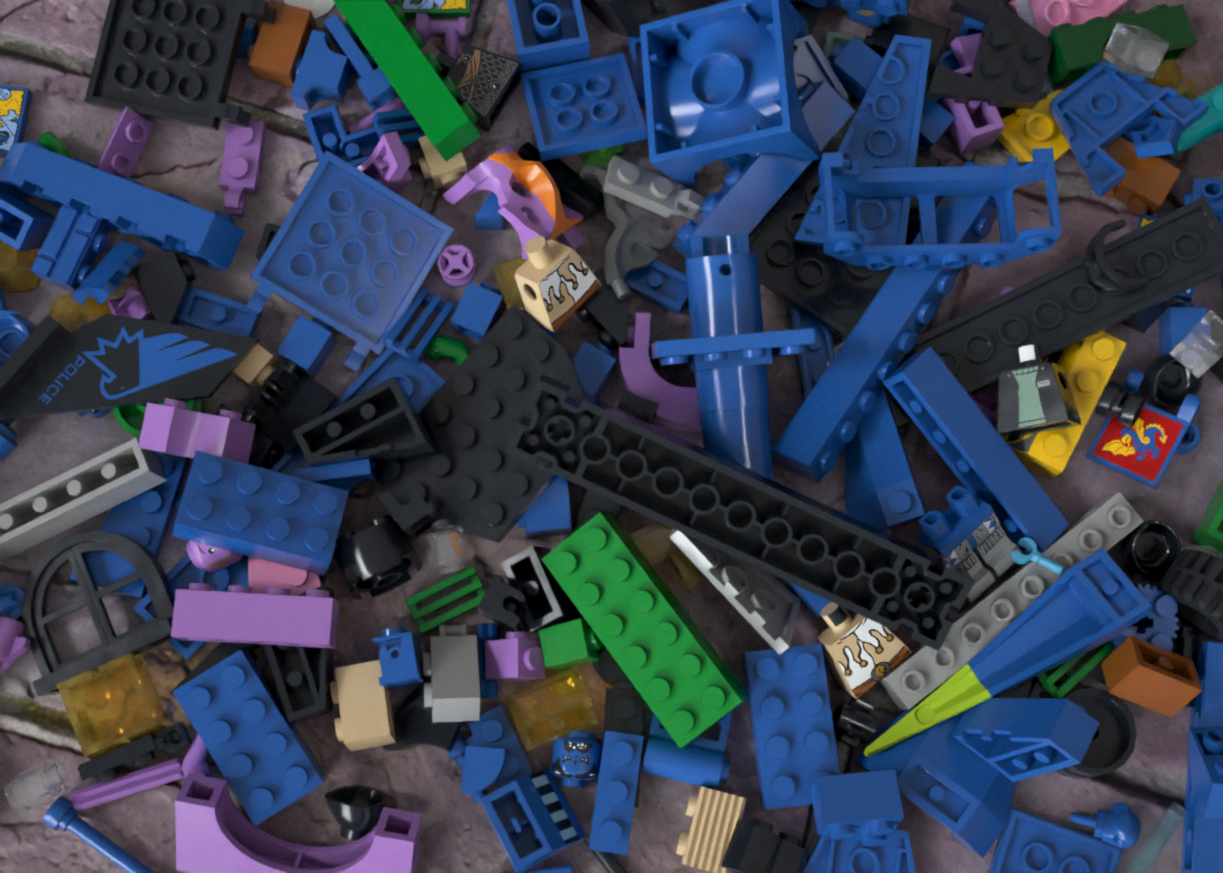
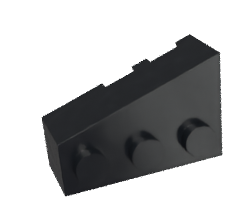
[292,376,436,467]
[263,585,334,724]

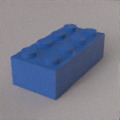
[506,0,590,73]
[172,450,349,575]
[741,643,840,810]
[172,646,327,826]

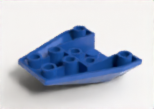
[855,687,1018,858]

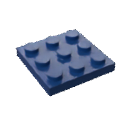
[520,52,648,162]

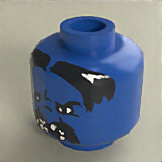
[550,730,603,788]

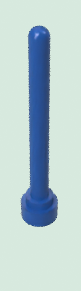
[42,795,155,873]

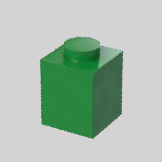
[538,618,603,671]

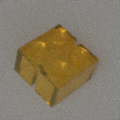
[57,652,170,758]

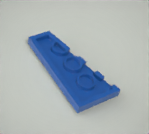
[70,452,190,599]

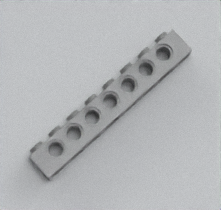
[878,491,1144,710]

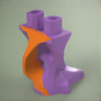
[443,144,586,260]

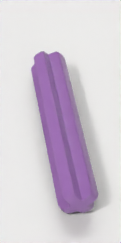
[70,758,184,811]

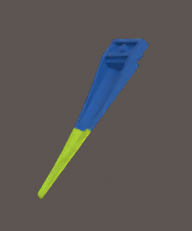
[864,548,1152,756]

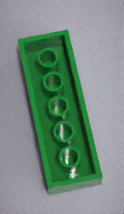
[541,512,750,749]

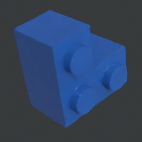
[810,769,904,846]

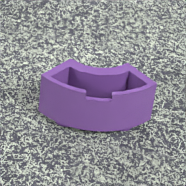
[138,398,256,464]

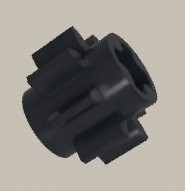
[832,698,878,747]

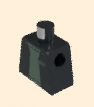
[997,345,1081,438]

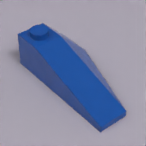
[845,387,928,532]

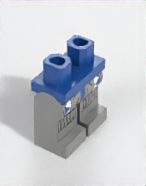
[918,485,1023,603]

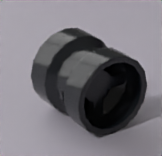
[1095,380,1147,429]

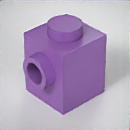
[485,632,545,681]

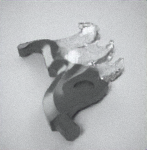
[579,157,675,300]

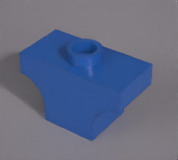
[290,29,353,111]

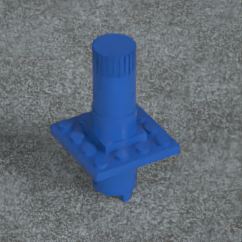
[649,232,815,481]

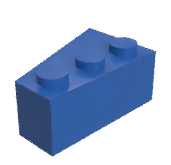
[952,698,1100,782]

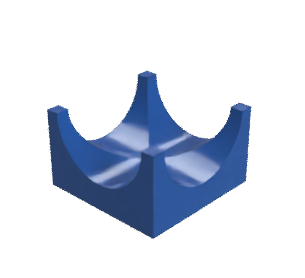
[640,0,820,189]

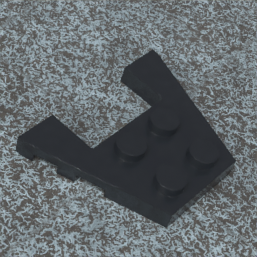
[924,0,1054,109]

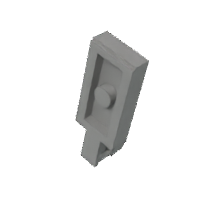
[603,156,705,220]

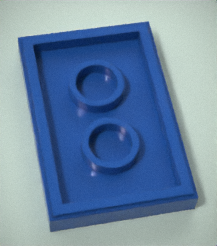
[988,807,1123,873]

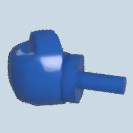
[1069,802,1141,849]

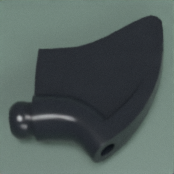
[382,680,475,752]

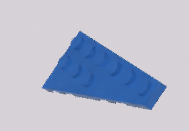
[793,34,932,246]

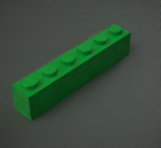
[333,0,482,162]

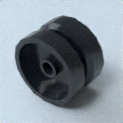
[1055,688,1137,779]

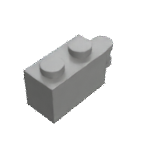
[423,624,480,723]

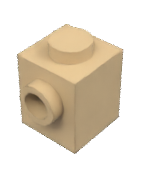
[418,135,468,189]

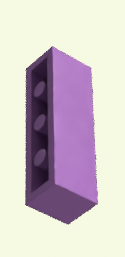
[171,583,340,649]

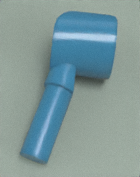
[1010,537,1065,575]

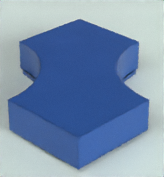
[1121,110,1183,159]

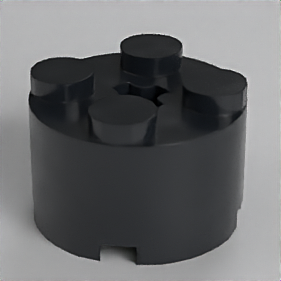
[334,515,423,599]

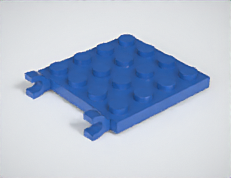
[246,151,454,371]

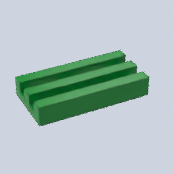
[405,566,486,635]
[1036,643,1113,699]

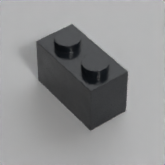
[501,545,580,632]

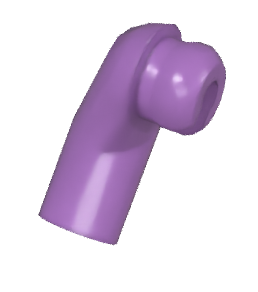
[181,734,213,779]

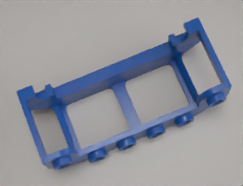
[818,148,1062,270]

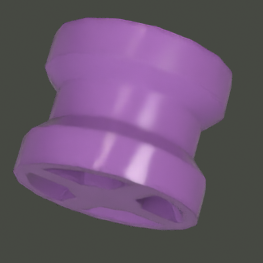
[437,244,476,288]

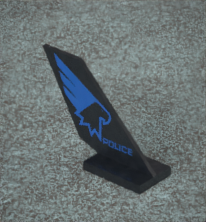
[0,314,260,426]

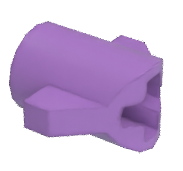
[0,617,31,671]

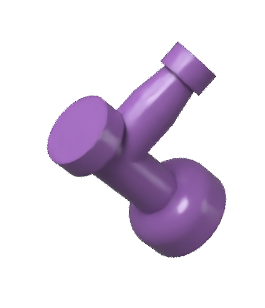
[416,13,466,60]

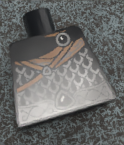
[436,45,522,132]

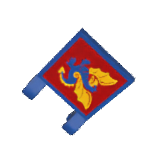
[1086,369,1201,490]

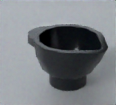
[325,786,397,841]

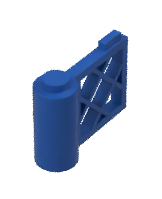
[641,675,745,790]

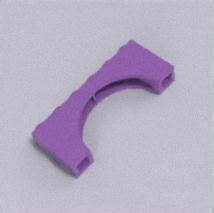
[175,773,422,873]

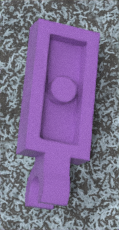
[219,121,267,216]

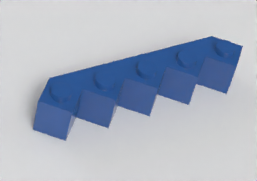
[0,140,245,270]

